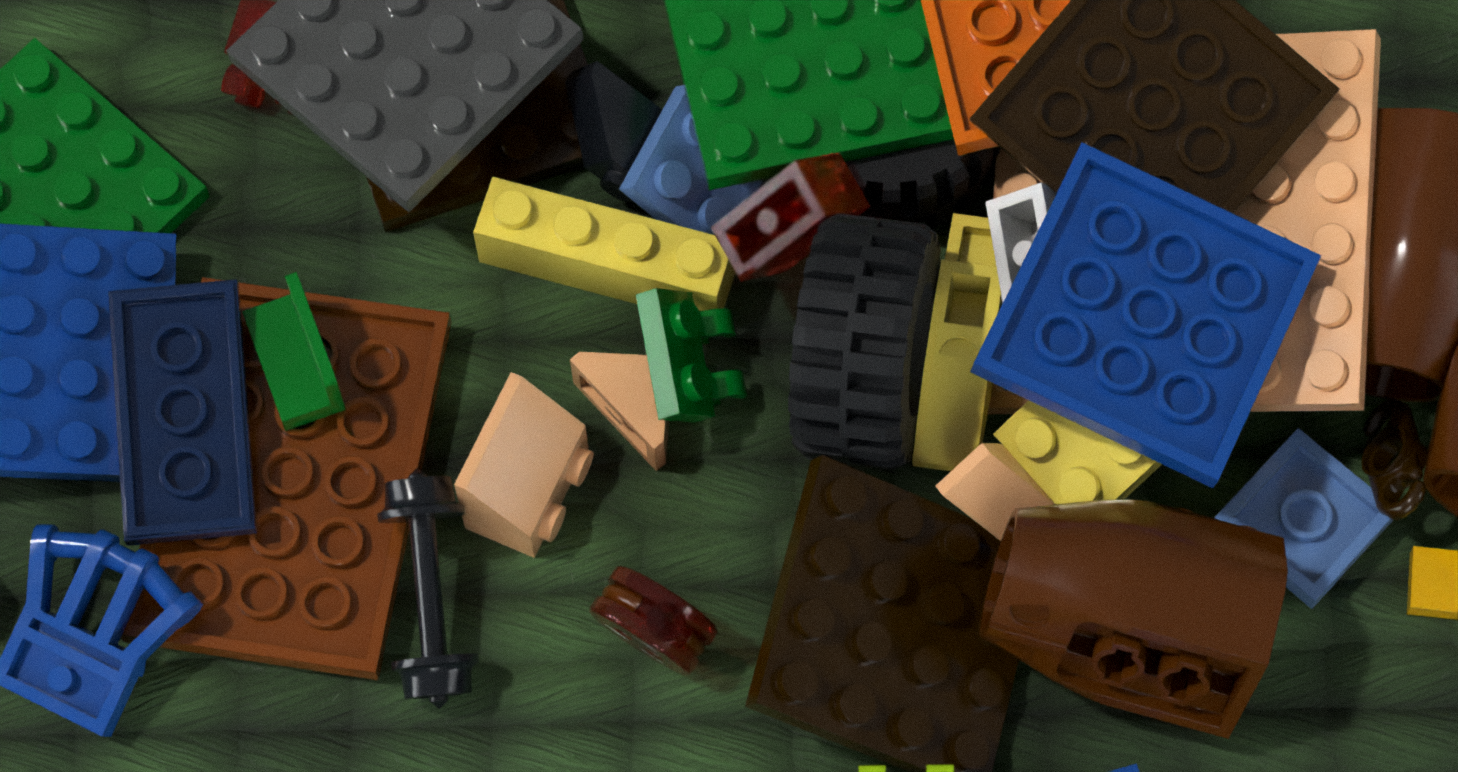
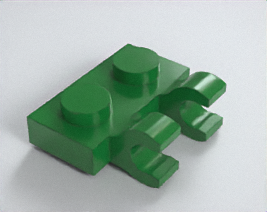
[636,288,748,423]

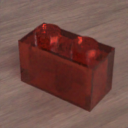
[711,152,870,282]

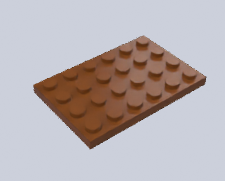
[121,277,452,680]

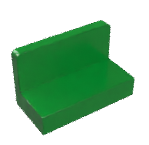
[242,272,346,431]

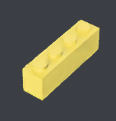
[473,177,736,311]

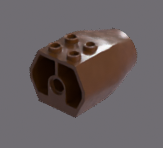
[1365,108,1458,402]
[980,500,1288,739]

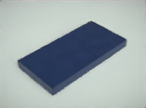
[108,279,257,546]

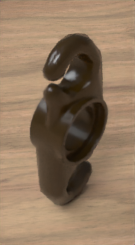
[1361,399,1428,520]

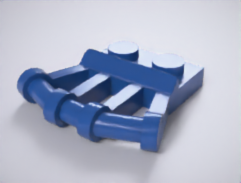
[0,524,203,737]

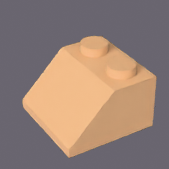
[454,372,594,558]

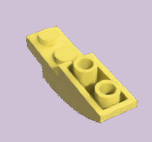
[912,213,1003,471]

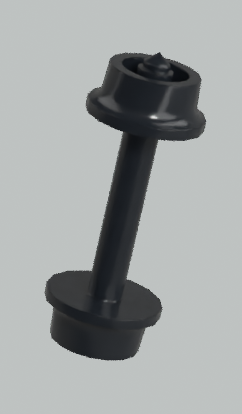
[377,468,479,709]

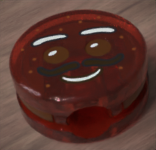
[589,566,718,675]

